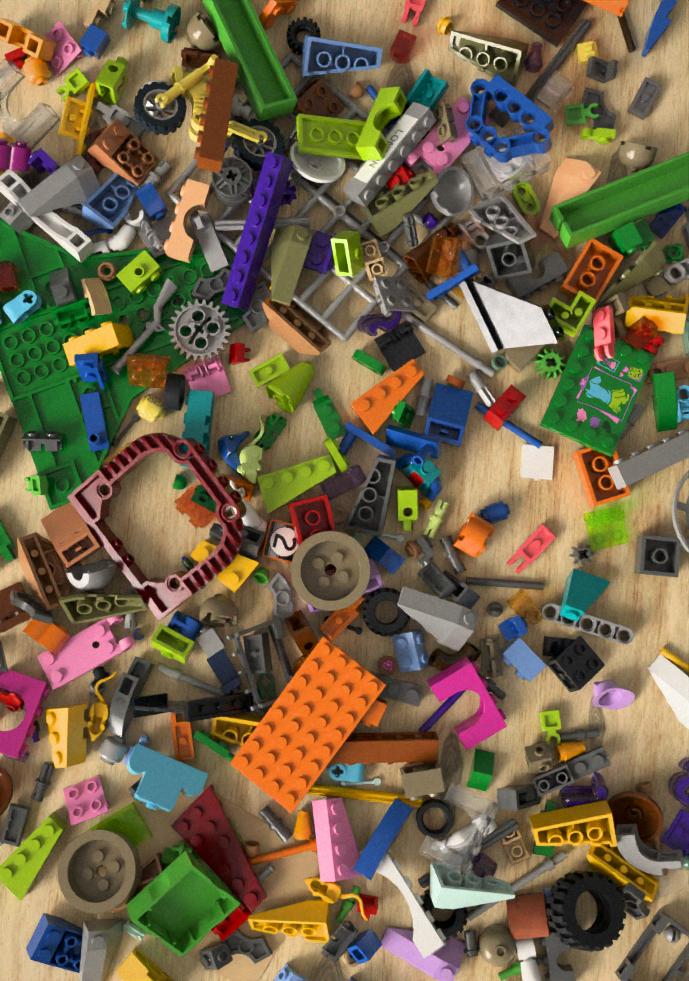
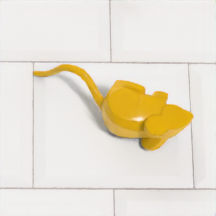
[87,671,117,741]
[304,875,368,921]

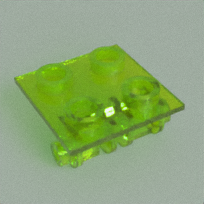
[583,505,629,551]

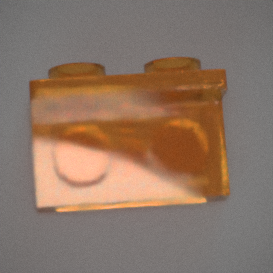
[426,234,463,278]
[174,485,216,529]

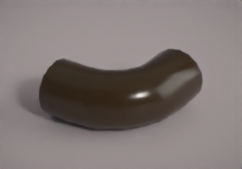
[428,642,482,671]

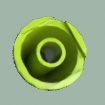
[264,361,316,414]

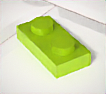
[248,353,290,389]

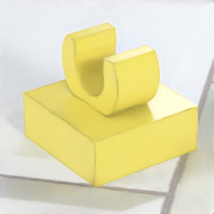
[576,41,599,65]
[170,66,191,86]

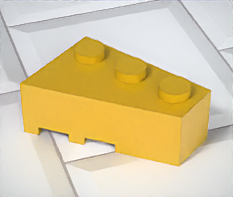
[62,321,135,367]
[190,540,260,593]
[117,947,174,981]

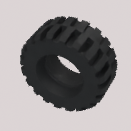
[546,871,626,952]

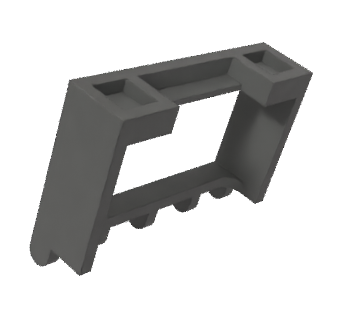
[226,618,296,711]
[615,909,689,981]

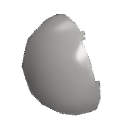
[429,166,474,217]
[66,558,117,592]

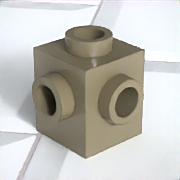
[524,742,555,774]

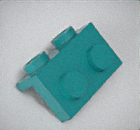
[406,69,449,111]

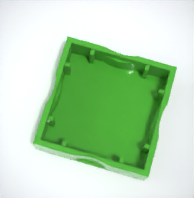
[126,850,241,958]

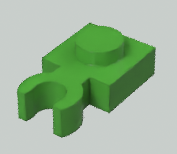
[565,103,599,126]
[24,474,49,495]

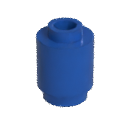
[480,501,510,524]

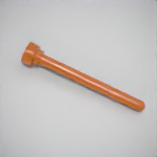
[249,836,317,866]

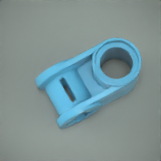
[3,290,42,325]
[676,385,689,423]
[328,763,365,782]

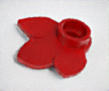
[0,690,24,713]

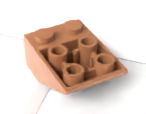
[87,118,159,186]
[41,503,104,568]

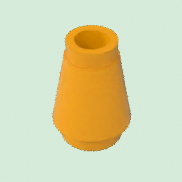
[555,741,585,762]
[293,811,313,840]

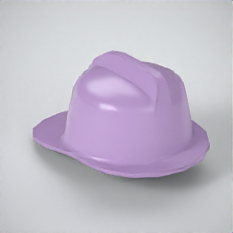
[592,680,635,710]

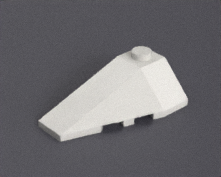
[647,654,689,730]

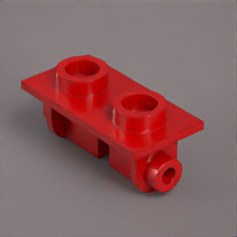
[211,901,252,942]

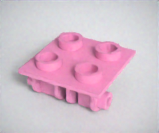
[45,20,83,76]
[184,356,232,397]
[63,775,110,826]

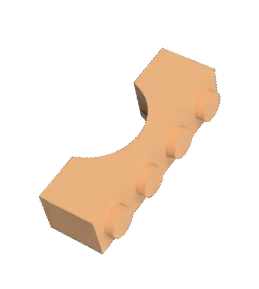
[164,179,212,263]

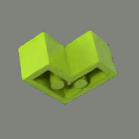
[548,291,597,338]

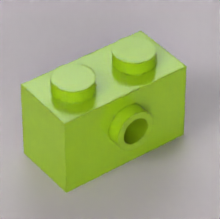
[331,230,365,276]
[116,250,162,296]
[151,624,195,664]

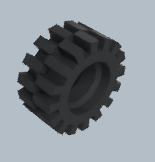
[287,17,321,56]

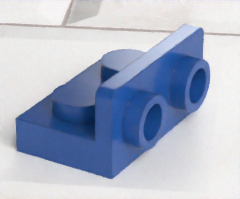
[74,353,109,389]

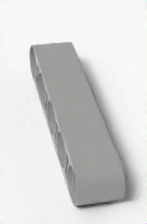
[539,603,634,644]

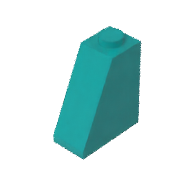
[559,568,610,621]

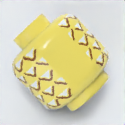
[136,394,166,423]

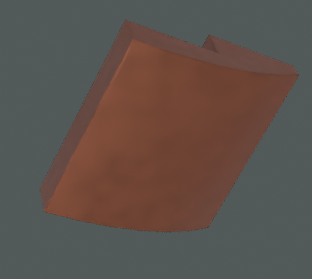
[506,892,551,940]

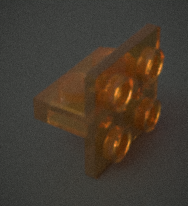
[126,353,170,389]

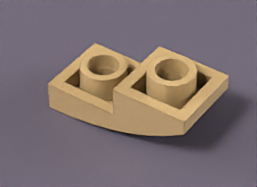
[84,0,116,30]
[361,238,389,281]
[81,278,113,316]
[497,824,530,865]

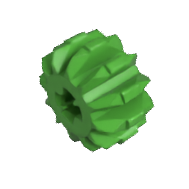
[533,347,566,380]

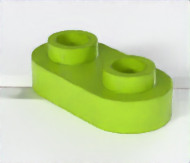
[512,180,540,216]
[323,437,350,473]

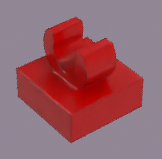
[4,47,27,70]
[228,343,251,364]
[357,893,378,920]

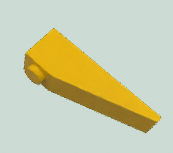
[248,899,331,943]

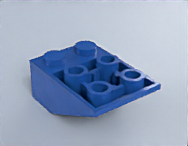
[423,383,473,448]
[26,913,83,973]

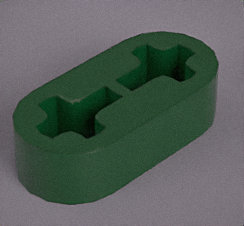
[257,672,275,710]

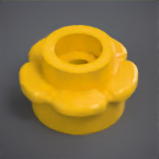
[437,16,453,35]

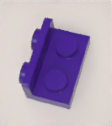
[28,148,60,175]
[304,230,337,275]
[661,809,689,856]

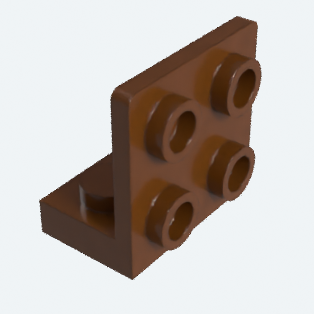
[293,78,344,118]
[0,582,32,633]

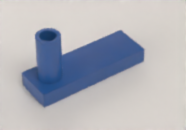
[426,247,481,302]
[80,392,111,452]
[338,422,397,457]
[386,425,441,466]

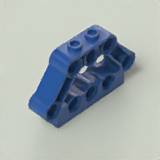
[465,74,554,163]

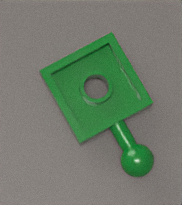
[193,729,242,774]

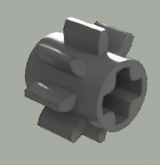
[475,272,497,289]
[569,542,594,566]

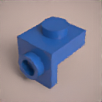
[498,615,528,641]

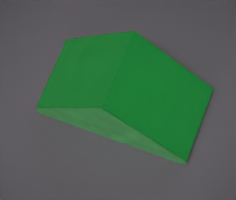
[467,748,495,791]

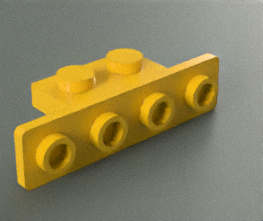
[58,82,98,158]

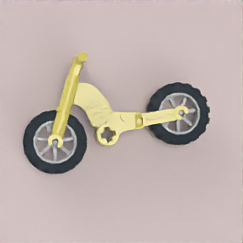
[133,54,285,171]

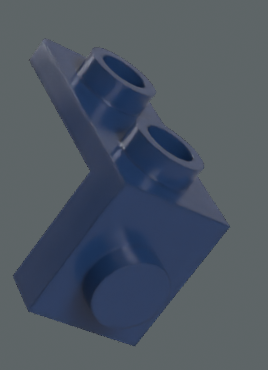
[207,650,243,694]

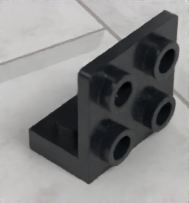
[546,636,605,692]

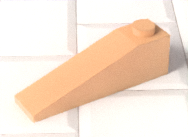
[539,158,601,239]

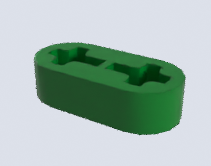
[352,349,387,376]

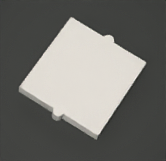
[520,444,554,481]

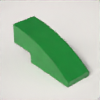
[651,371,677,432]

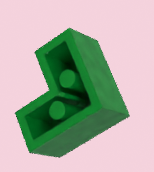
[607,219,655,259]

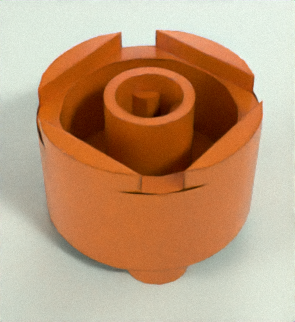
[453,512,496,558]

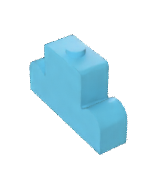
[127,743,209,812]

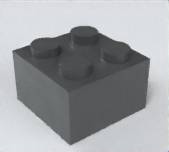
[485,234,536,280]
[634,535,681,577]

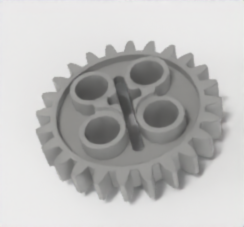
[169,299,232,362]

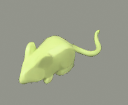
[237,415,264,484]

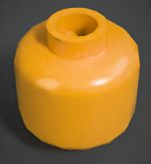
[23,56,51,86]

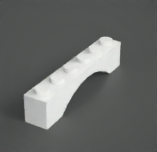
[0,169,95,263]
[359,848,446,958]

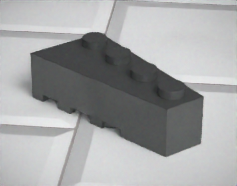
[343,454,398,537]

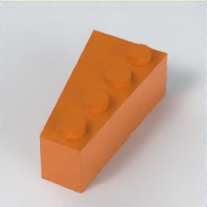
[350,359,424,436]

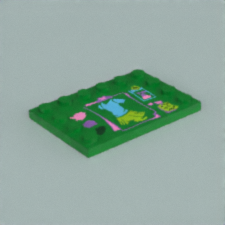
[540,324,655,457]

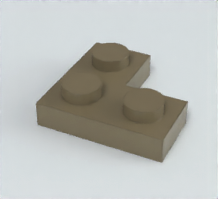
[595,292,630,338]

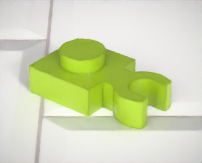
[56,67,91,102]
[580,127,616,145]
[539,709,562,745]

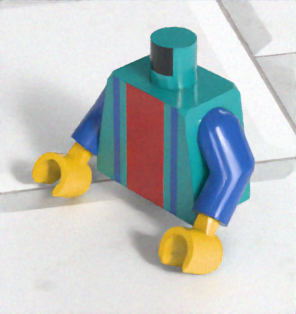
[395,453,442,512]

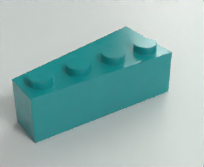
[180,389,215,467]

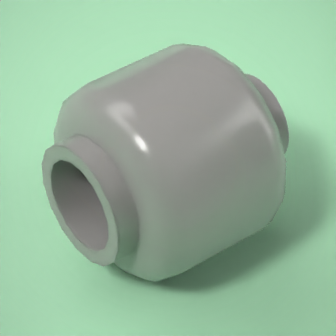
[99,735,128,765]

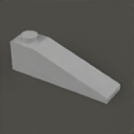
[18,154,100,217]
[468,193,537,244]
[397,586,479,651]
[79,918,123,981]

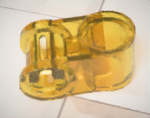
[506,589,542,625]

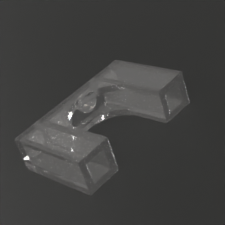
[0,59,61,151]
[461,122,552,202]
[418,781,498,878]

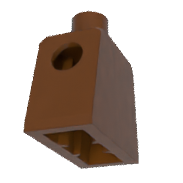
[284,610,319,656]

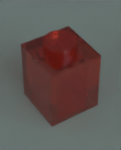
[390,29,417,64]
[0,261,21,292]
[625,315,658,351]

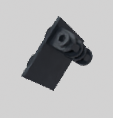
[374,320,426,372]

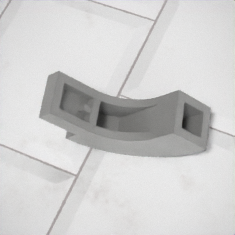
[615,824,683,875]

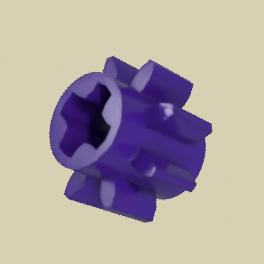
[281,181,297,206]

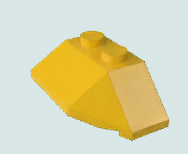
[586,844,660,902]

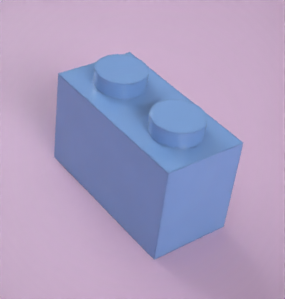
[500,637,547,682]

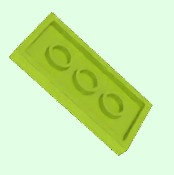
[296,114,366,160]

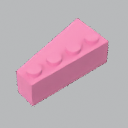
[312,797,363,882]

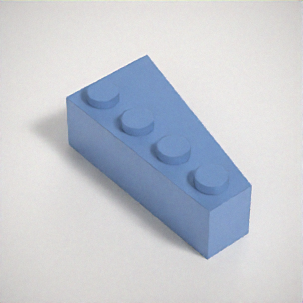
[299,35,383,76]

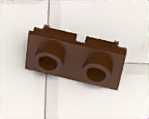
[181,47,221,68]

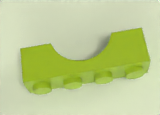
[355,87,408,161]

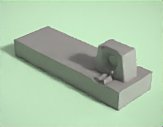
[189,211,230,273]

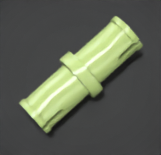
[422,500,449,540]

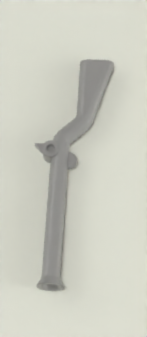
[110,278,178,375]

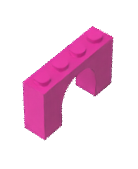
[426,657,507,750]
[0,670,50,760]

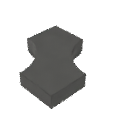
[581,87,617,129]
[191,268,231,303]
[242,280,271,334]
[10,590,53,624]
[618,882,650,920]
[220,929,273,964]

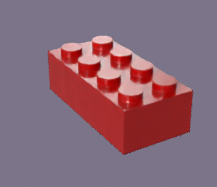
[287,494,336,575]

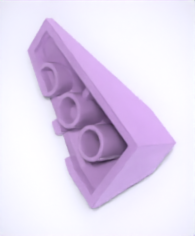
[380,926,465,981]

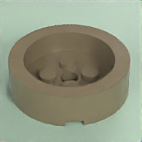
[291,530,370,611]
[58,829,142,913]

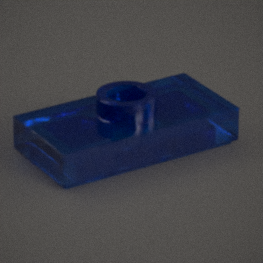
[649,203,687,239]

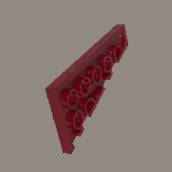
[171,784,267,912]

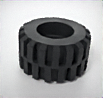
[362,587,410,637]
[421,889,468,940]

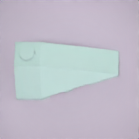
[430,862,515,909]

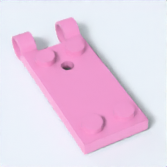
[403,96,490,175]
[37,615,137,691]

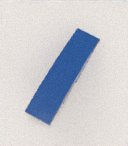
[641,0,677,57]
[353,798,413,880]

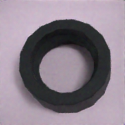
[164,373,185,411]
[416,799,453,839]

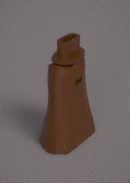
[402,222,460,284]

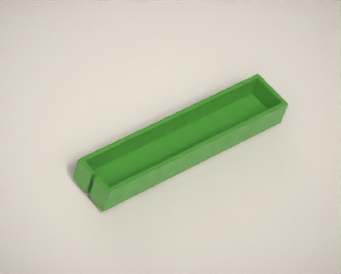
[201,0,298,122]
[549,152,689,249]

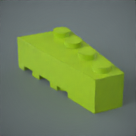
[257,454,336,515]
[0,812,68,901]

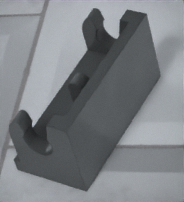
[243,632,273,674]

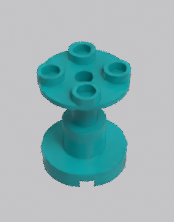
[122,0,181,44]

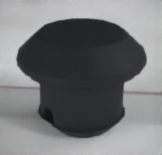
[93,666,110,683]

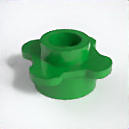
[663,243,684,264]

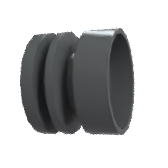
[212,157,254,207]

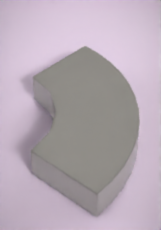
[267,571,294,625]

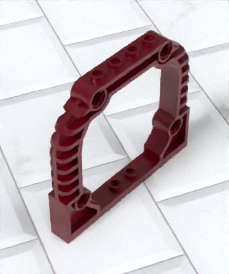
[67,433,247,620]

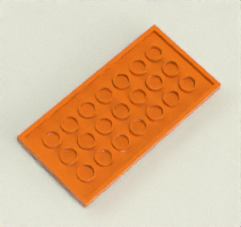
[230,636,387,814]

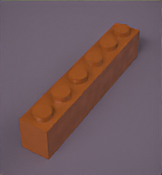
[194,58,238,173]
[328,732,439,766]

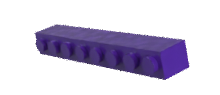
[221,152,293,312]

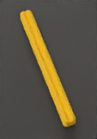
[308,783,422,807]

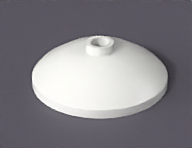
[289,141,346,183]

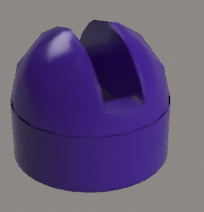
[422,212,439,229]

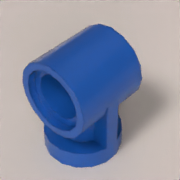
[168,610,203,641]

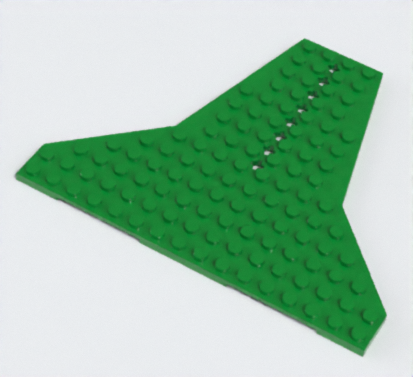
[0,220,250,510]

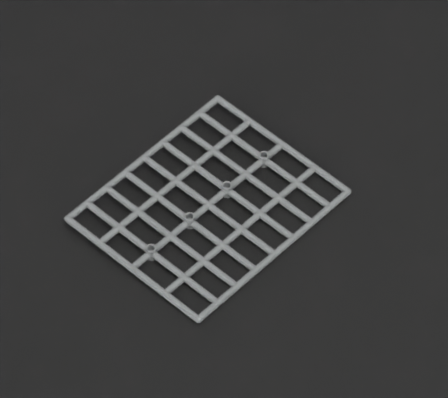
[165,52,452,342]

